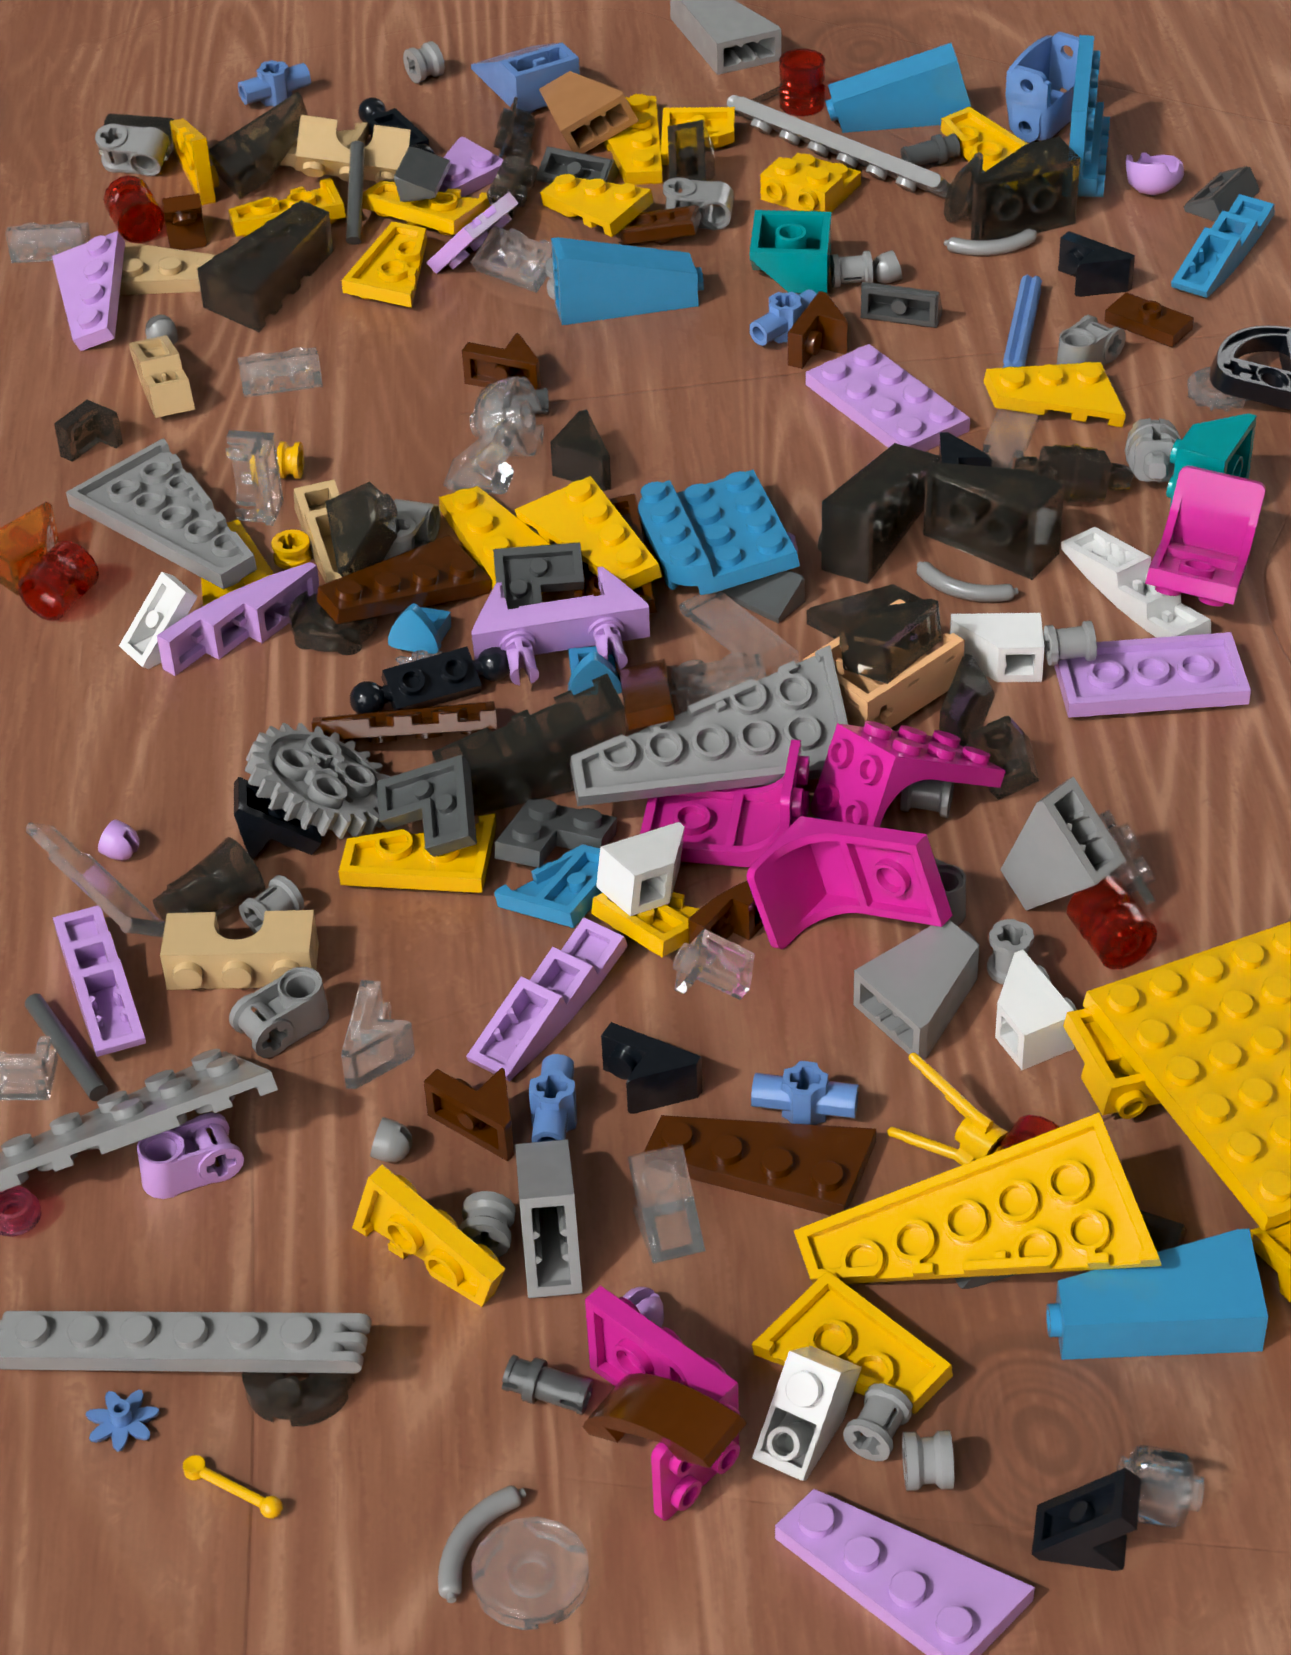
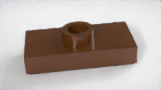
[620,205,702,245]
[1104,292,1194,347]

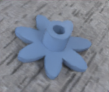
[86,1390,159,1452]

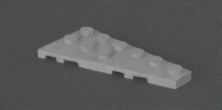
[66,438,257,589]

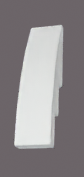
[1061,527,1211,638]

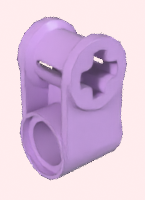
[137,1112,244,1199]

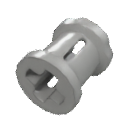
[830,250,873,288]
[1043,620,1097,666]
[900,779,954,818]
[239,875,305,933]
[987,919,1034,985]
[843,1383,913,1461]

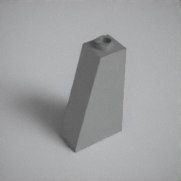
[670,0,781,75]

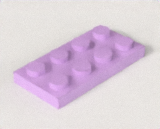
[806,344,970,461]
[1054,632,1251,718]

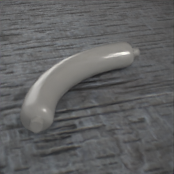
[944,229,1037,256]
[916,561,1019,602]
[438,1486,526,1603]

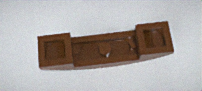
[583,1373,747,1469]

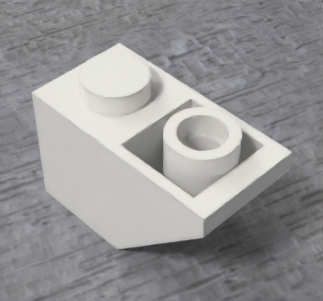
[950,613,1045,682]
[596,822,685,916]
[995,950,1077,1070]
[752,1346,862,1481]

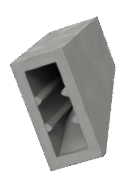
[1000,777,1126,911]
[853,919,979,1060]
[515,1139,583,1298]

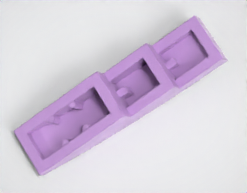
[157,562,319,676]
[53,905,146,1057]
[466,917,628,1082]

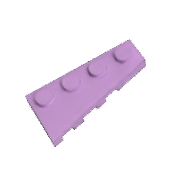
[52,231,125,351]
[775,1489,1035,1655]

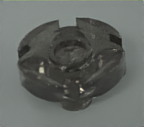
[289,585,378,655]
[242,1372,356,1427]

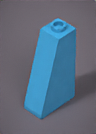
[825,43,971,133]
[551,237,704,325]
[1046,1229,1268,1360]

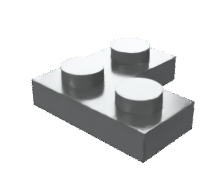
[493,543,584,610]
[376,755,477,857]
[495,799,617,868]

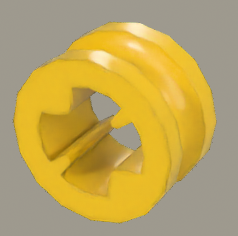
[277,441,304,479]
[271,529,312,569]

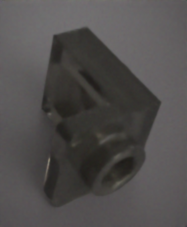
[54,400,123,462]
[969,716,1039,800]

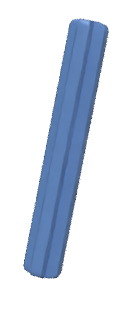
[1003,275,1042,368]

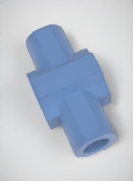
[238,60,311,107]
[750,290,817,346]
[529,1054,577,1143]
[751,1061,859,1125]

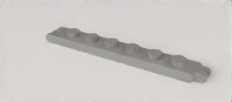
[727,95,955,199]
[0,1311,372,1373]

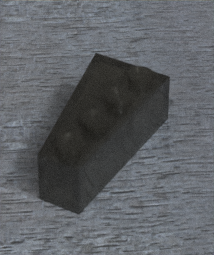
[197,200,334,332]
[817,443,941,584]
[432,674,626,816]

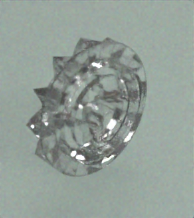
[1187,367,1249,412]

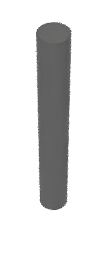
[346,141,365,245]
[24,993,108,1101]

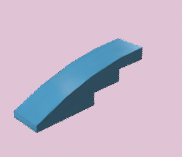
[1171,194,1275,298]

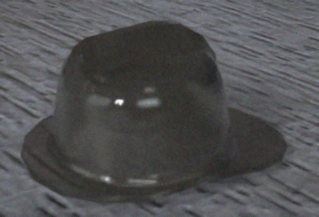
[944,152,1001,223]

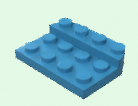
[1066,35,1110,197]
[638,470,800,595]

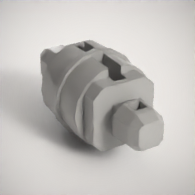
[1125,418,1182,483]

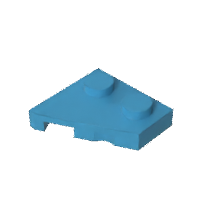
[494,844,602,928]

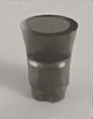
[153,837,266,923]

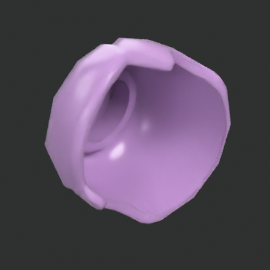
[1126,152,1184,196]

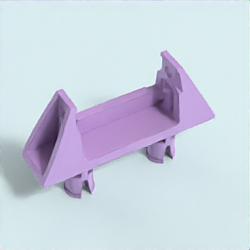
[471,567,650,686]

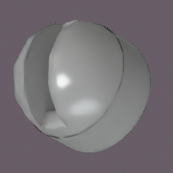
[872,250,902,284]
[145,314,178,345]
[370,1117,412,1163]

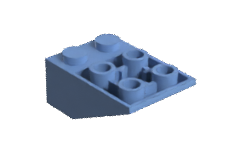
[471,43,580,115]

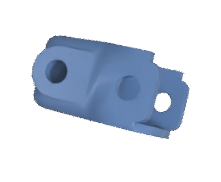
[1005,32,1079,143]

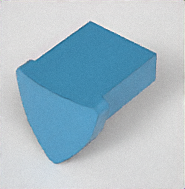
[388,603,451,654]
[568,646,622,698]

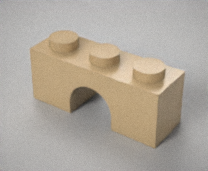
[295,115,411,183]
[160,910,319,990]

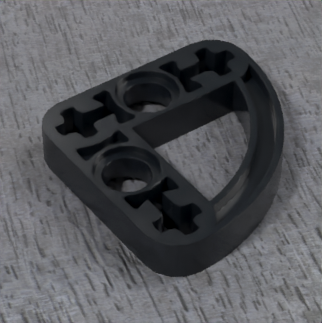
[1210,325,1291,410]

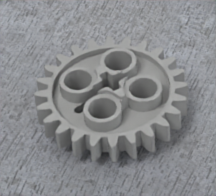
[245,723,390,839]

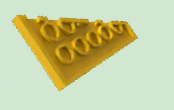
[793,1112,1162,1284]

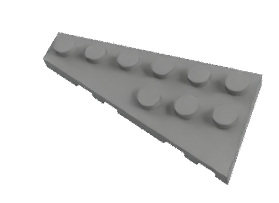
[570,645,848,806]
[0,1049,278,1192]

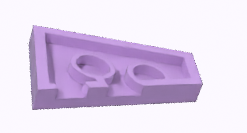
[426,192,519,274]

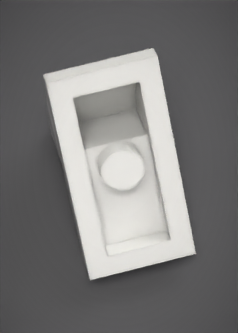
[119,572,198,669]

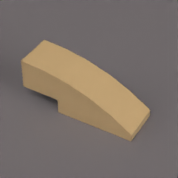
[129,335,195,418]
[294,479,367,583]

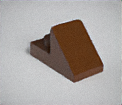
[162,193,207,250]
[788,291,848,369]
[462,333,541,391]
[424,1068,514,1161]

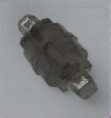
[1013,444,1133,503]

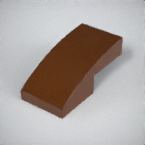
[688,881,763,962]

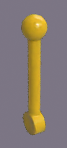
[182,1455,283,1519]

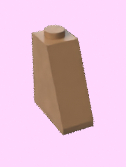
[539,71,638,154]

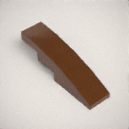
[620,659,675,730]

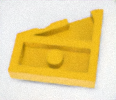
[661,107,735,165]
[591,892,699,957]

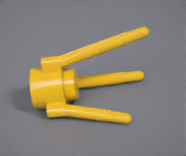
[887,1052,1011,1165]

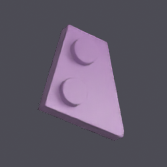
[438,136,509,197]

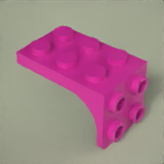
[1145,465,1266,606]
[811,721,1006,827]
[640,739,810,868]
[747,816,953,949]
[585,1285,740,1521]

